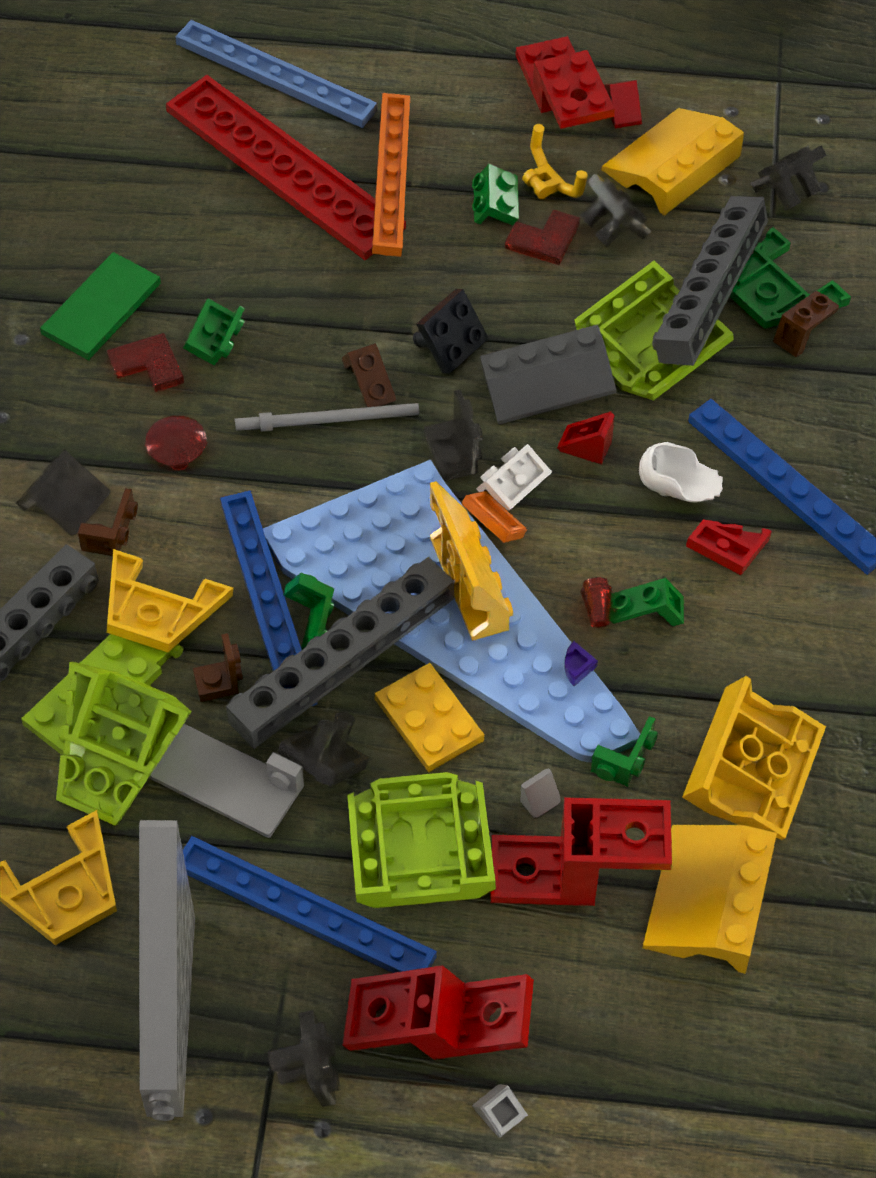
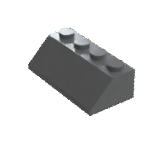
[480,324,616,425]

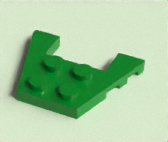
[729,227,851,329]

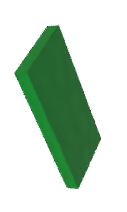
[40,252,161,361]

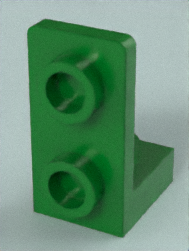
[609,578,684,627]

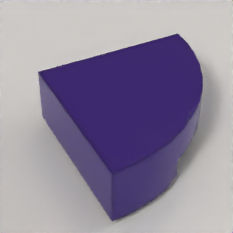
[564,641,598,686]

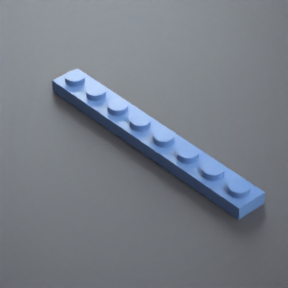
[176,20,377,128]

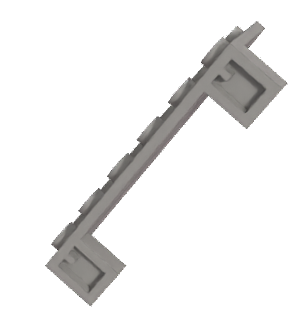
[149,724,304,838]

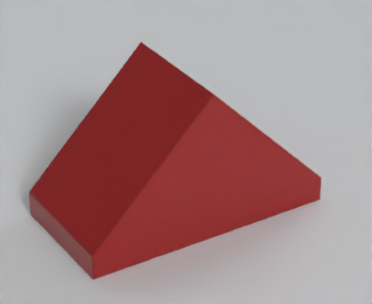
[604,80,642,129]
[557,412,615,465]

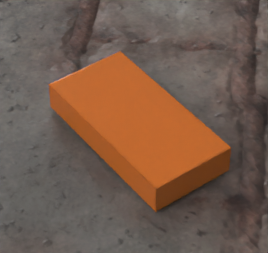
[461,491,527,543]

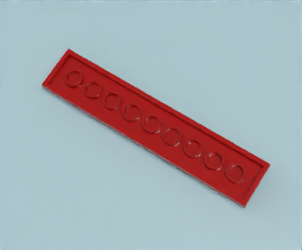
[166,75,406,260]

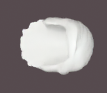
[639,442,723,503]

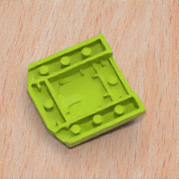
[574,261,734,401]
[347,772,496,908]

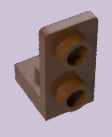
[773,291,839,357]
[341,343,396,407]
[78,488,138,556]
[193,633,243,702]

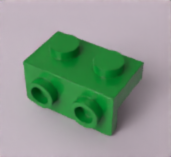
[472,164,519,225]
[183,298,245,366]

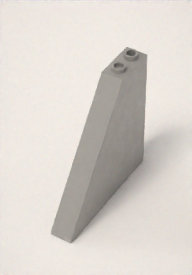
[139,820,195,1121]

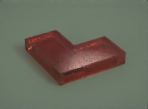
[505,209,580,265]
[107,333,184,392]

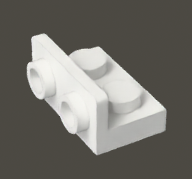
[476,444,552,511]

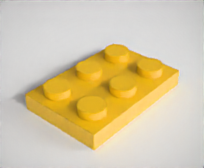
[375,663,484,773]

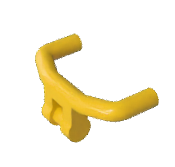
[522,124,588,199]

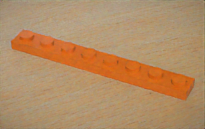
[372,93,410,257]

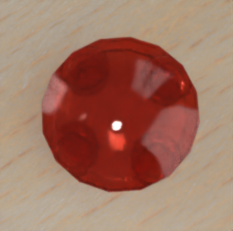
[145,416,207,470]

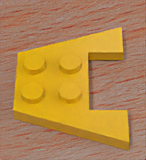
[107,549,234,652]
[0,810,117,945]

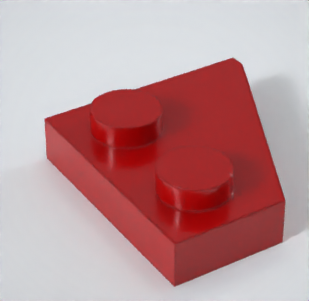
[686,520,772,575]

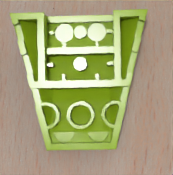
[56,662,192,826]

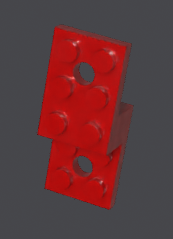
[515,36,615,129]
[342,965,534,1060]

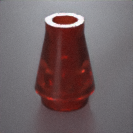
[580,577,612,628]

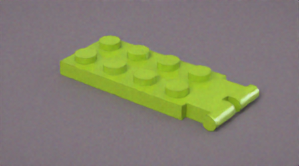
[21,634,184,755]

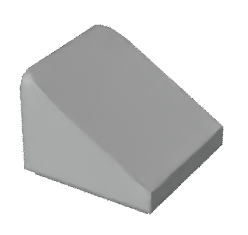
[520,768,561,818]
[472,1084,528,1137]

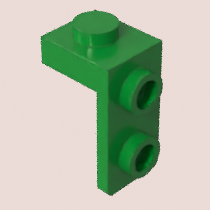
[283,572,334,650]
[591,716,658,787]

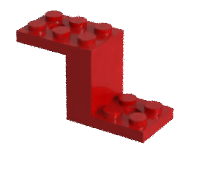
[490,797,672,906]

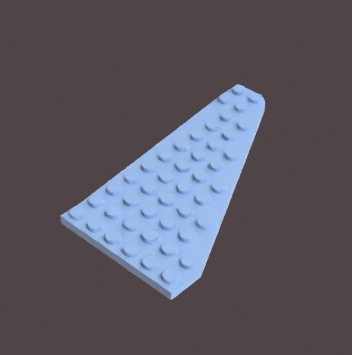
[263,460,640,762]

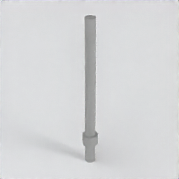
[235,403,419,432]

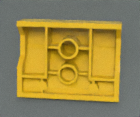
[601,108,744,216]
[430,481,513,641]
[682,676,826,840]
[642,825,777,974]

